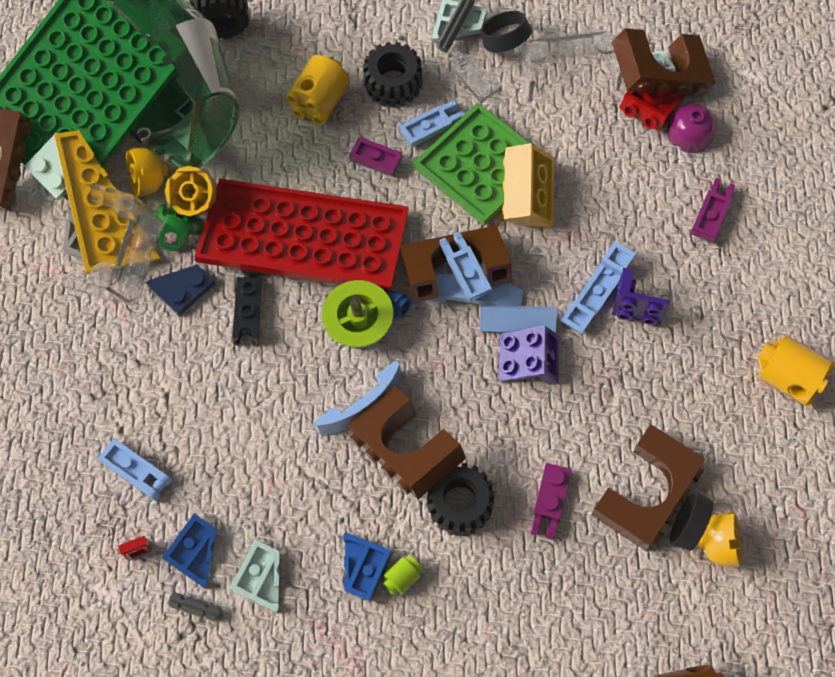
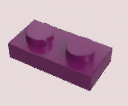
[349,137,403,177]

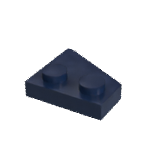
[145,265,215,317]

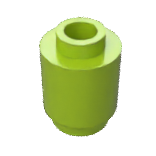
[383,555,423,596]

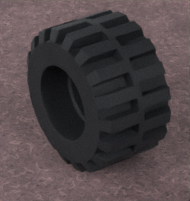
[189,0,249,39]
[363,42,422,107]
[427,463,495,536]

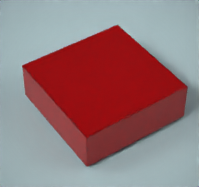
[118,536,153,560]

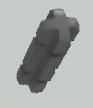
[168,592,222,622]

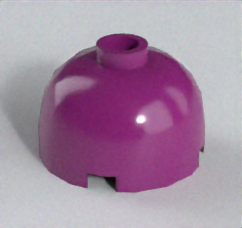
[667,104,716,153]

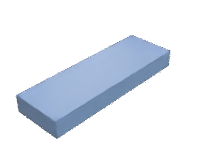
[480,305,557,333]

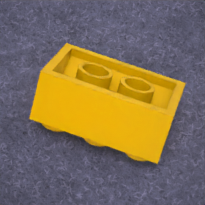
[502,143,554,228]

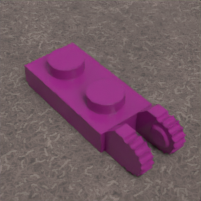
[690,178,735,243]
[531,463,572,540]

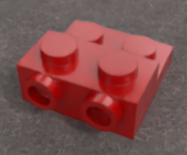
[619,91,686,132]

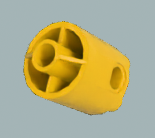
[285,55,351,126]
[757,334,835,408]

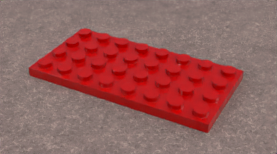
[194,178,409,293]

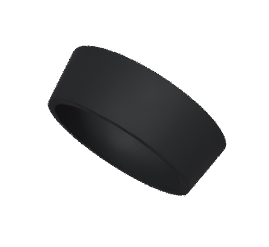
[481,11,532,52]
[670,490,714,551]

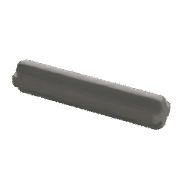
[437,0,475,53]

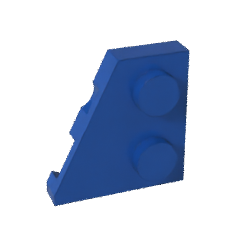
[162,513,216,589]
[343,532,393,603]

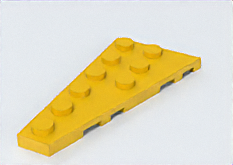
[54,130,160,275]

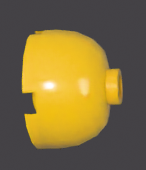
[126,148,168,197]
[165,166,217,217]
[698,512,742,567]

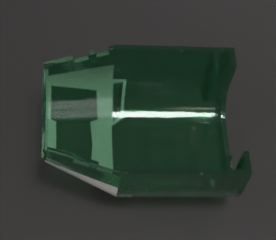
[106,0,239,168]

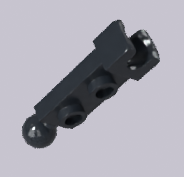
[232,269,262,346]

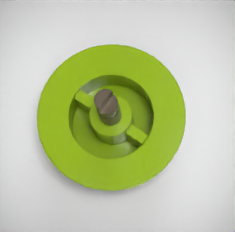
[322,280,393,348]

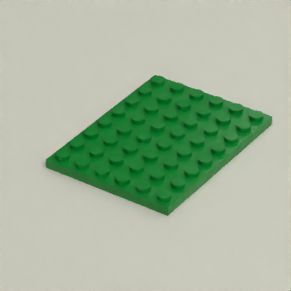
[0,0,190,201]

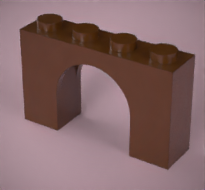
[612,28,716,97]
[0,109,31,211]
[400,225,513,303]
[347,386,466,500]
[591,424,705,551]

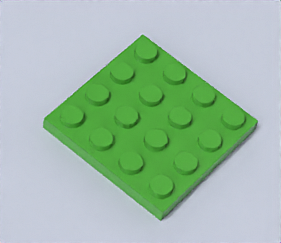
[413,103,530,226]

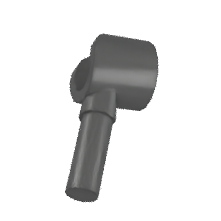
[137,128,172,147]

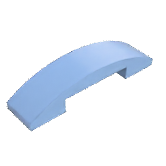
[560,241,636,335]
[428,274,523,306]
[314,360,402,436]

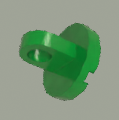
[156,203,204,251]

